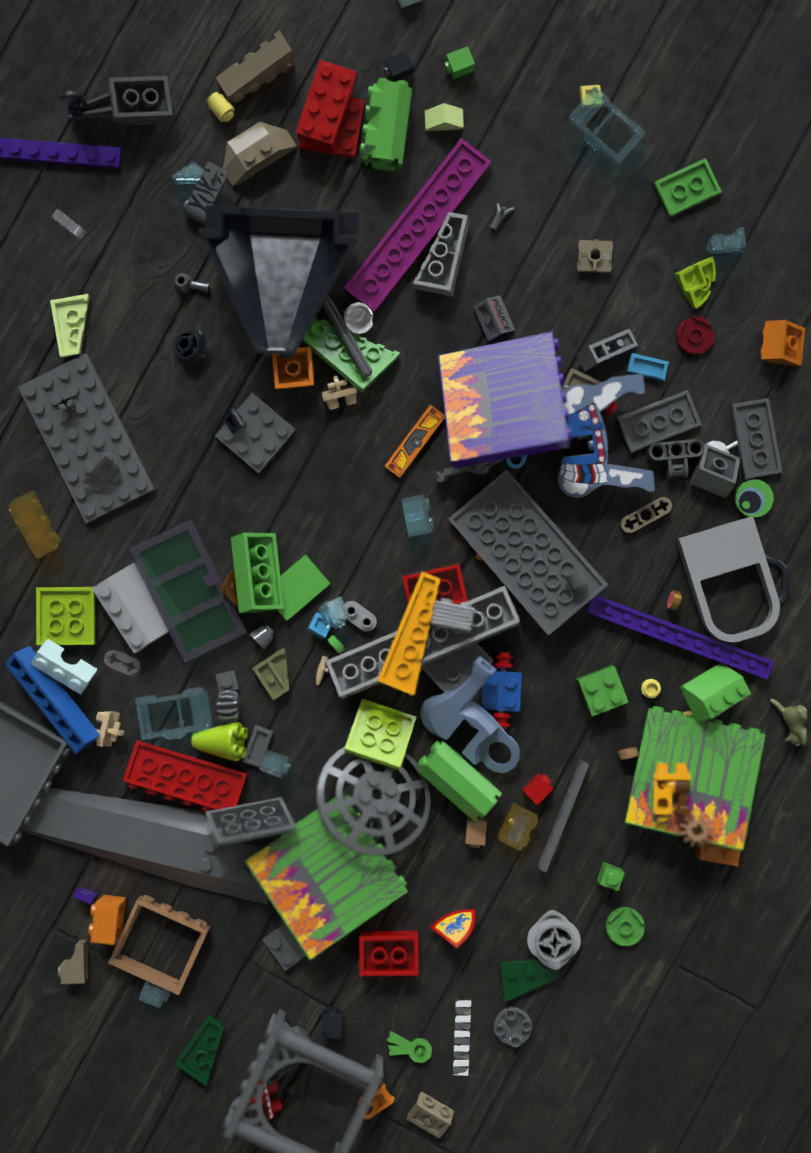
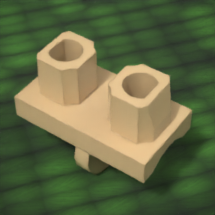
[322,376,357,410]
[95,711,124,747]

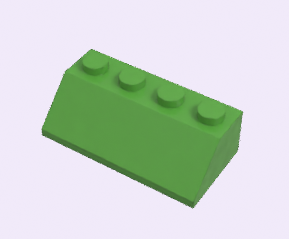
[231,533,284,613]

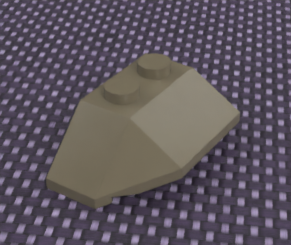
[223,122,297,188]

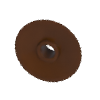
[222,571,238,605]

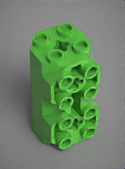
[360,78,412,171]
[417,741,502,823]

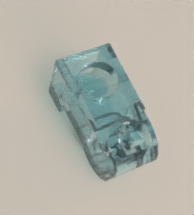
[707,227,746,254]

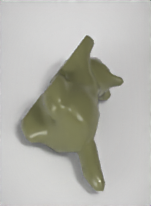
[770,699,808,746]

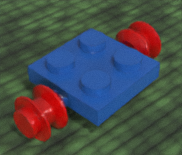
[482,652,523,730]

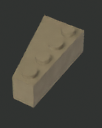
[216,30,295,104]

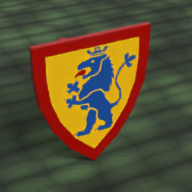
[430,909,476,948]

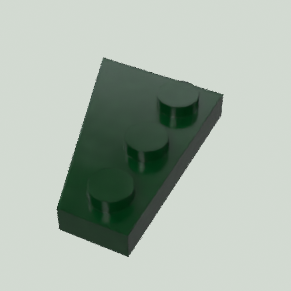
[500,958,560,1002]

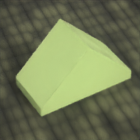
[425,103,464,131]

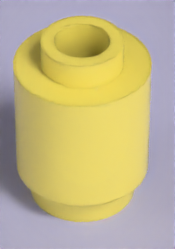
[207,92,235,122]

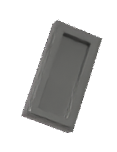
[242,725,274,768]

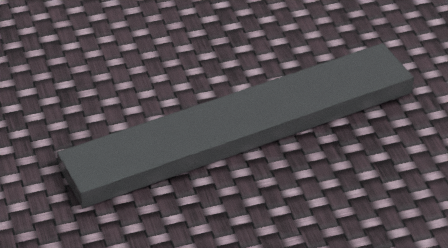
[538,760,589,872]

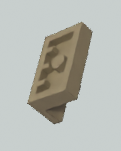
[407,1092,454,1139]

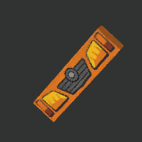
[385,405,445,478]

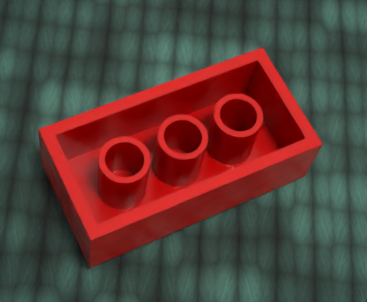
[296,60,358,152]

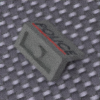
[473,296,515,341]

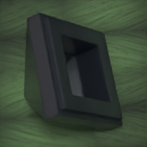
[223,408,244,434]

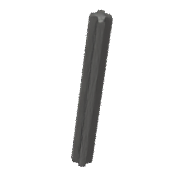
[322,296,373,378]

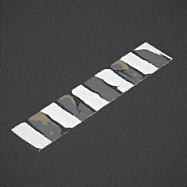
[453,1000,471,1076]

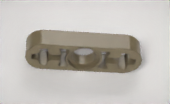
[620,497,672,533]

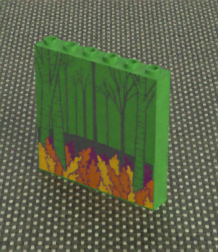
[624,706,765,851]
[244,793,408,959]

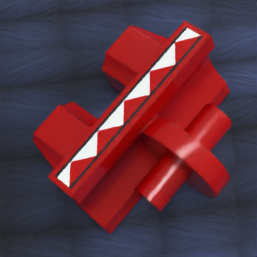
[249,1080,282,1119]

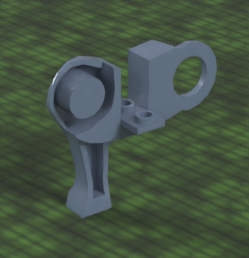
[420,656,520,773]

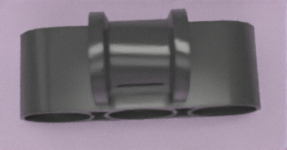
[646,439,705,479]

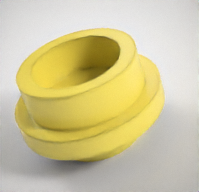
[641,679,661,698]

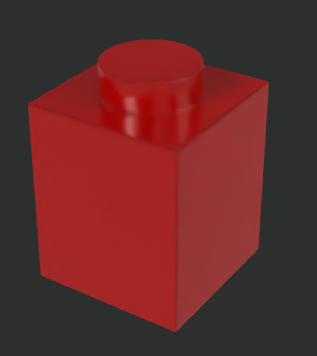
[522,773,553,805]

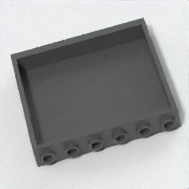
[0,701,72,846]

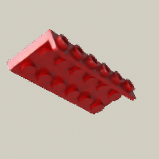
[123,740,247,811]

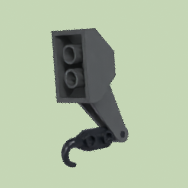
[60,76,173,126]

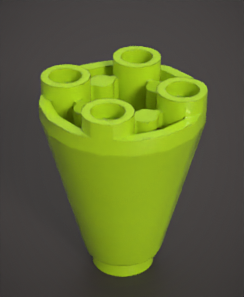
[192,722,248,761]

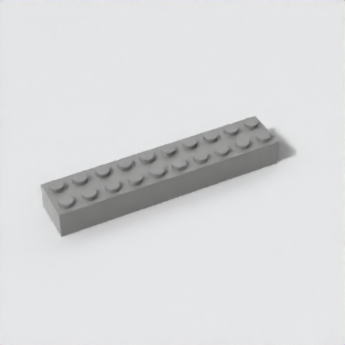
[326,586,520,699]

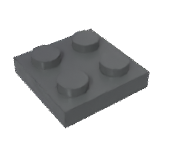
[263,922,306,971]

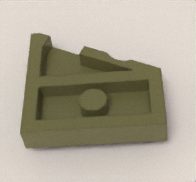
[252,648,290,700]

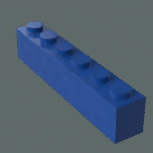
[5,646,100,754]

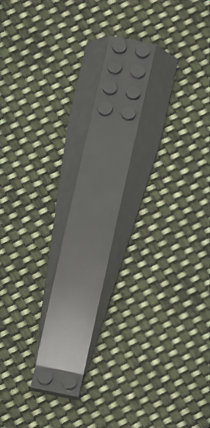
[22,788,281,904]

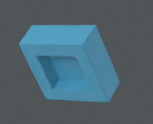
[307,612,333,639]

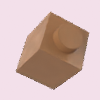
[465,818,487,848]

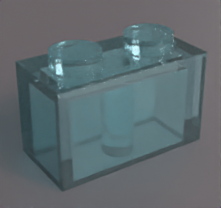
[401,495,434,537]

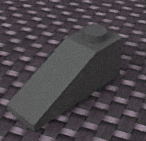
[576,329,638,371]

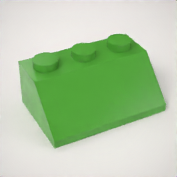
[680,663,751,722]

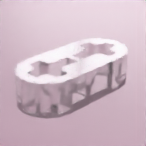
[51,209,86,239]
[104,650,141,675]

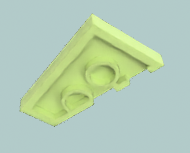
[50,294,90,358]

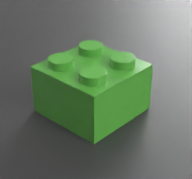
[576,665,629,716]

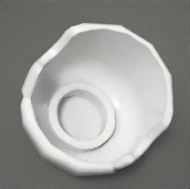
[344,302,373,334]

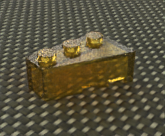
[8,490,60,559]

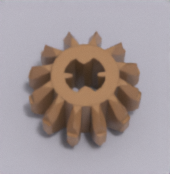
[680,814,714,847]

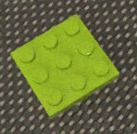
[36,587,96,645]
[344,699,416,770]

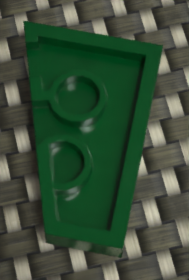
[175,1014,225,1086]

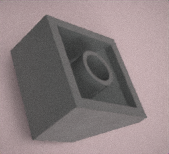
[690,444,740,498]

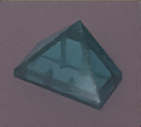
[172,162,204,185]

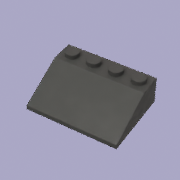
[206,797,296,846]

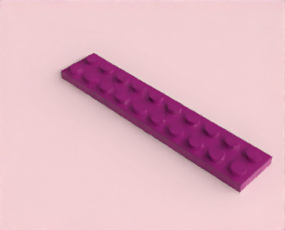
[344,138,492,313]

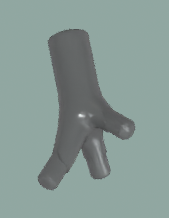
[490,204,515,231]

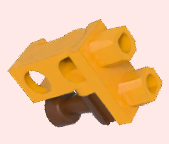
[653,763,691,815]

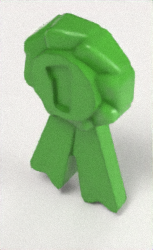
[387,1031,432,1063]

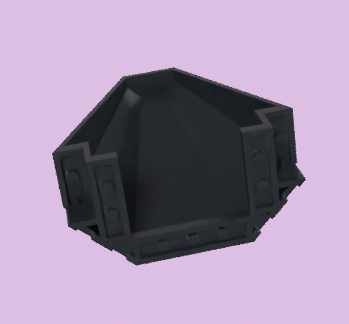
[198,205,359,358]

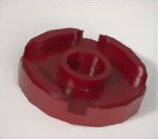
[675,316,715,355]

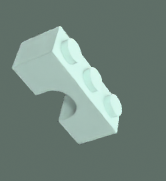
[31,639,97,695]

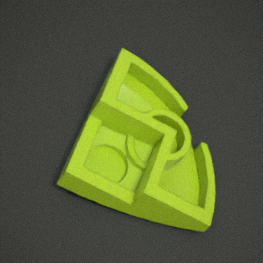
[675,257,716,309]

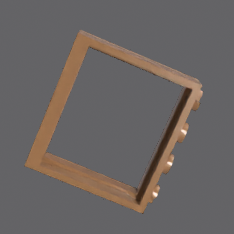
[108,895,210,995]

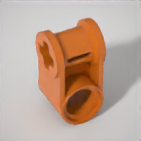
[358,1082,395,1119]

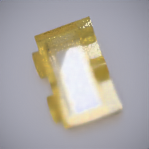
[497,802,538,851]

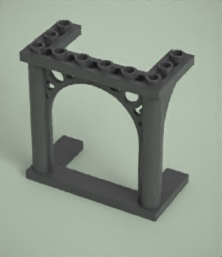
[223,1009,384,1153]

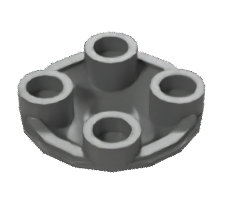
[494,1007,532,1047]

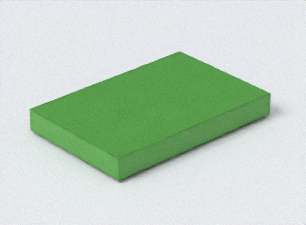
[653,158,722,218]
[278,555,331,621]

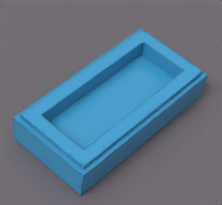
[627,353,669,381]

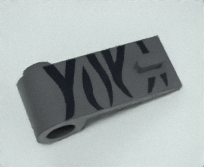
[183,161,229,226]

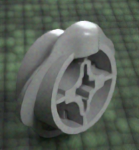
[527,910,581,970]

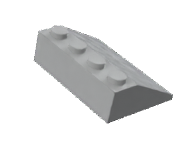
[92,557,186,653]

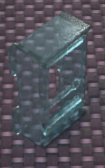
[567,86,646,165]
[135,687,213,740]

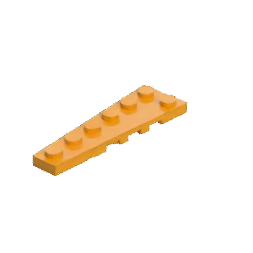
[377,572,440,695]

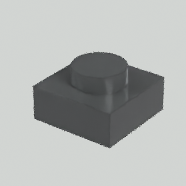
[216,670,239,692]

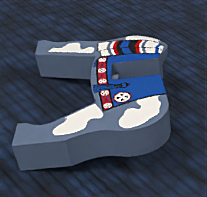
[558,374,655,498]

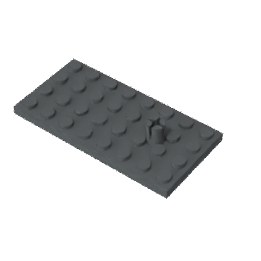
[18,353,155,524]
[448,469,608,636]

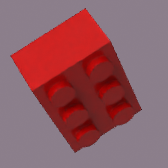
[402,564,467,607]
[359,931,418,976]

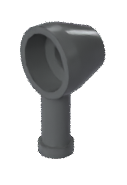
[174,273,210,293]

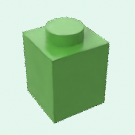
[444,46,475,79]
[597,862,625,891]

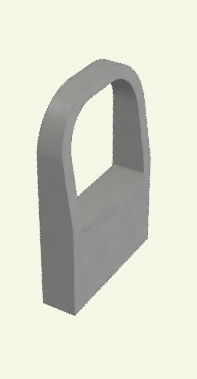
[675,516,780,642]

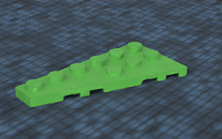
[302,318,400,392]

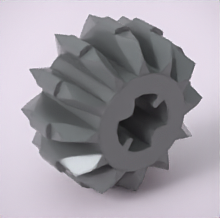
[217,690,240,723]

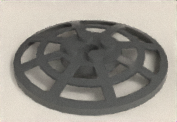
[316,747,430,856]

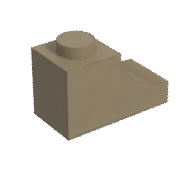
[58,940,89,984]

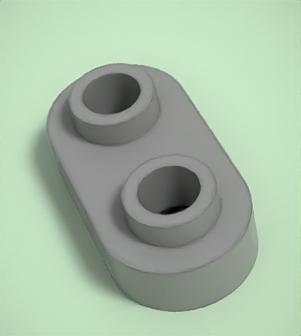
[342,601,377,631]

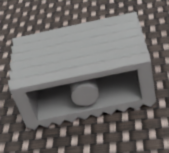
[431,599,475,633]

